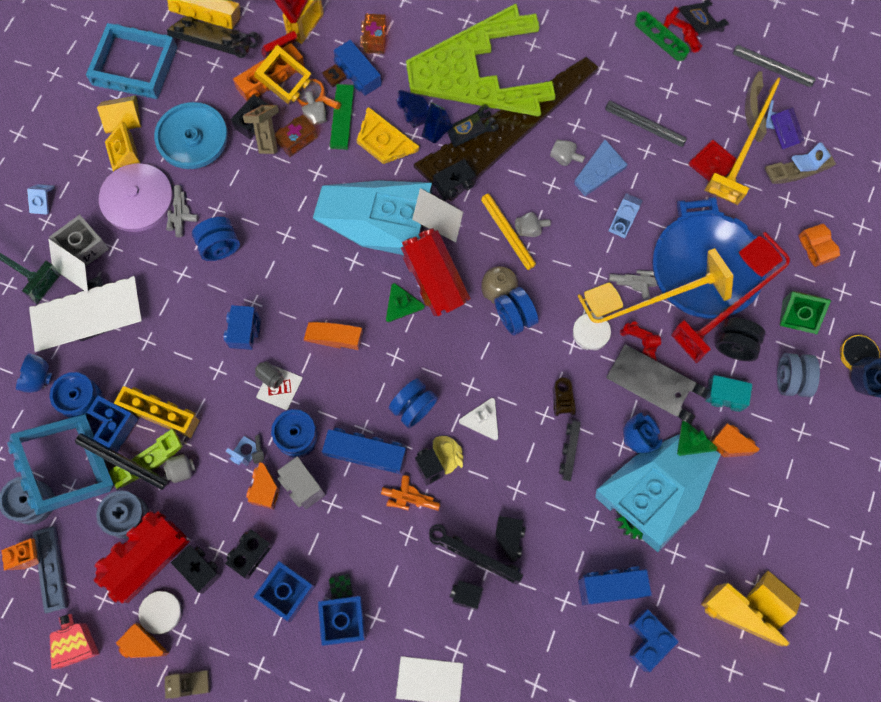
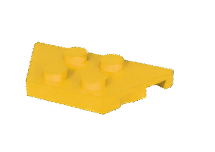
[357,107,419,164]

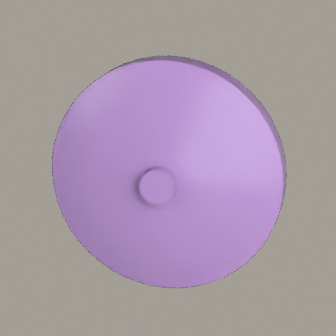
[99,163,174,232]

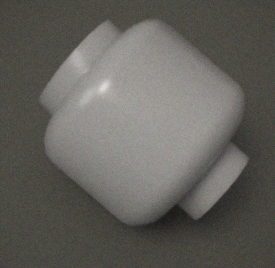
[163,454,195,483]

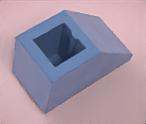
[609,193,643,238]

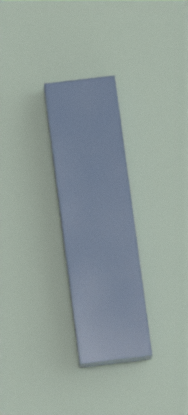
[33,527,68,614]

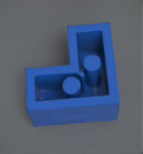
[224,305,261,350]
[87,396,138,452]
[629,609,679,672]

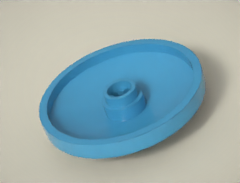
[154,102,228,169]

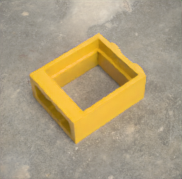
[282,0,324,44]
[254,45,311,104]

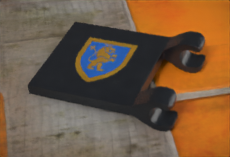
[679,0,729,34]
[445,104,498,147]

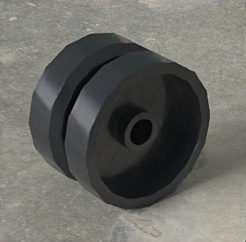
[715,318,766,362]

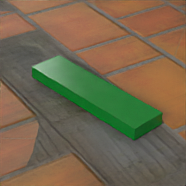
[330,84,354,150]

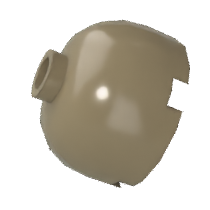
[481,266,518,304]

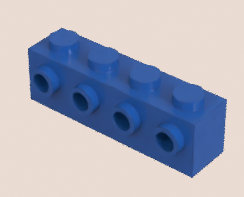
[322,428,406,474]

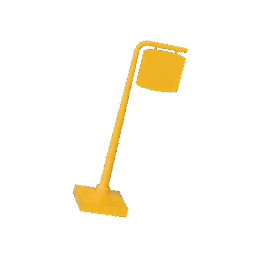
[704,77,781,205]
[578,248,733,323]

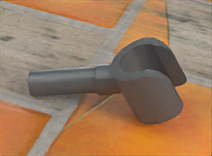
[251,435,264,464]

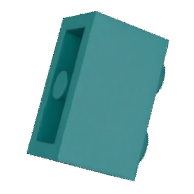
[705,375,753,412]

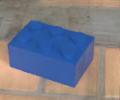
[578,566,652,606]

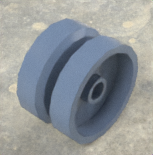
[777,353,820,397]
[0,476,55,525]
[96,491,150,539]

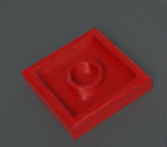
[261,30,297,58]
[688,139,737,181]

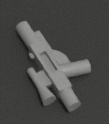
[166,185,198,237]
[609,270,658,300]

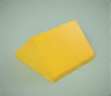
[97,95,141,134]
[105,121,140,172]
[746,571,801,630]

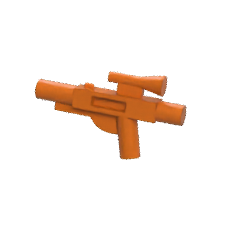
[381,476,440,511]

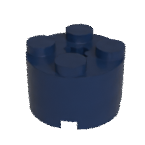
[851,357,881,398]

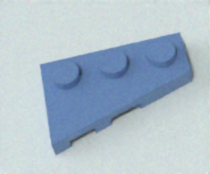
[574,140,628,196]

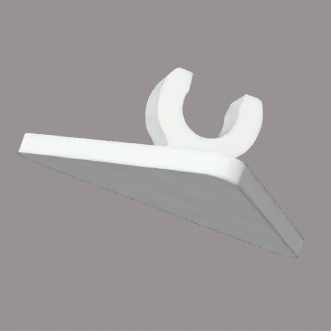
[459,398,498,440]

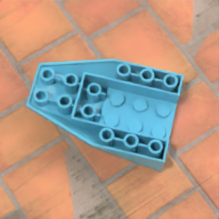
[313,181,432,255]
[595,434,721,552]

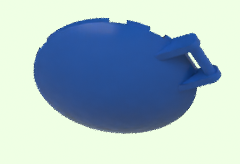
[652,197,766,319]

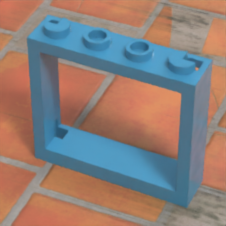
[86,23,177,100]
[7,414,113,515]

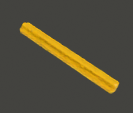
[481,194,536,270]

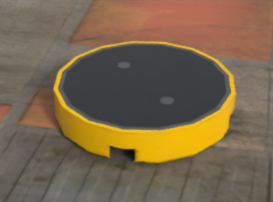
[840,335,880,371]

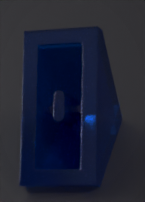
[422,102,452,143]

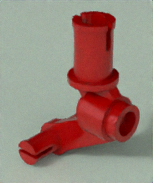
[663,7,702,53]
[620,321,661,362]

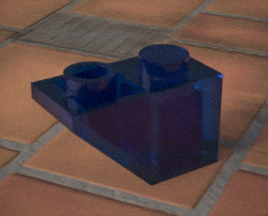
[396,90,432,128]

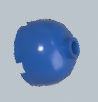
[16,353,52,393]
[623,413,662,454]

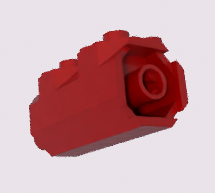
[400,228,471,316]
[93,511,190,604]

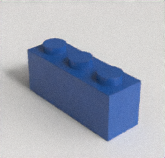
[333,40,382,96]

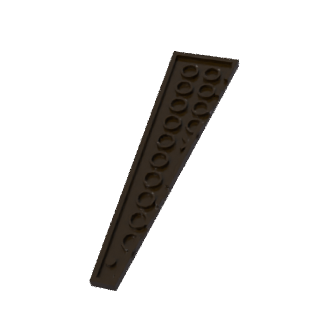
[414,57,599,202]

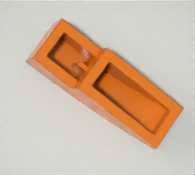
[304,322,363,350]

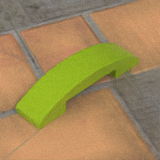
[108,429,182,489]

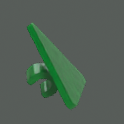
[386,283,425,322]
[677,421,717,456]

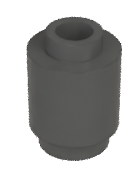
[255,361,284,389]

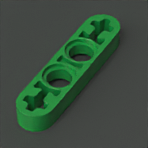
[635,11,690,61]

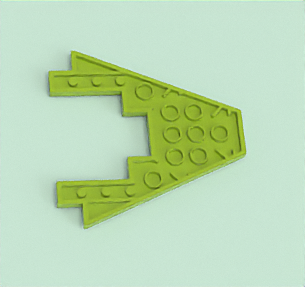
[406,4,555,116]

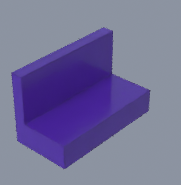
[771,107,805,150]

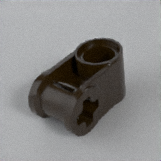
[552,377,576,416]

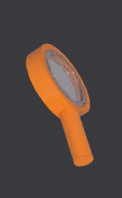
[297,79,341,110]

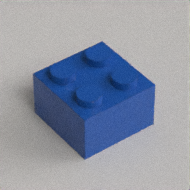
[254,561,315,622]
[318,596,366,646]

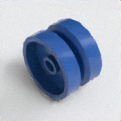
[192,216,240,261]
[494,287,539,336]
[49,372,103,419]
[388,378,438,428]
[271,409,318,458]

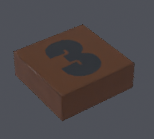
[322,64,346,88]

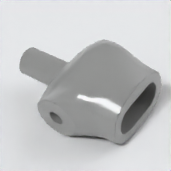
[302,91,327,126]
[550,139,585,166]
[515,212,551,237]

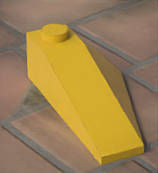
[701,583,789,646]

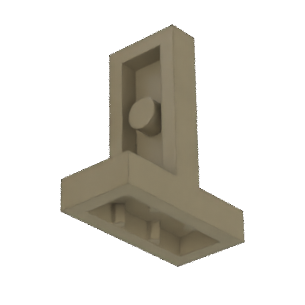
[243,105,279,154]
[164,670,210,699]

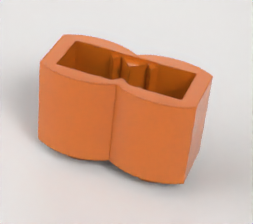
[799,223,840,267]

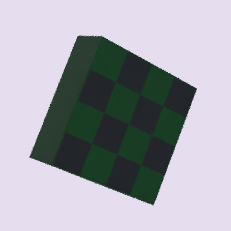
[329,574,353,600]

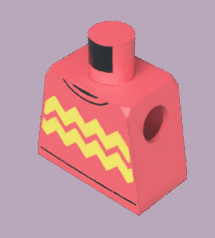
[50,614,99,669]

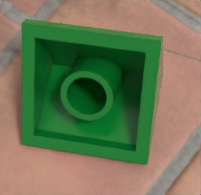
[779,291,831,334]

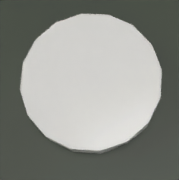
[573,313,611,350]
[139,591,182,634]

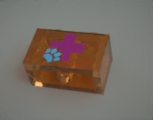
[360,14,386,54]
[275,114,318,157]

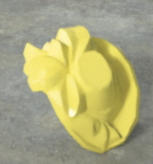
[433,436,463,475]

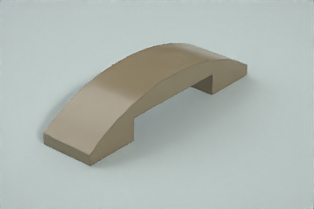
[745,71,767,142]
[765,149,836,184]

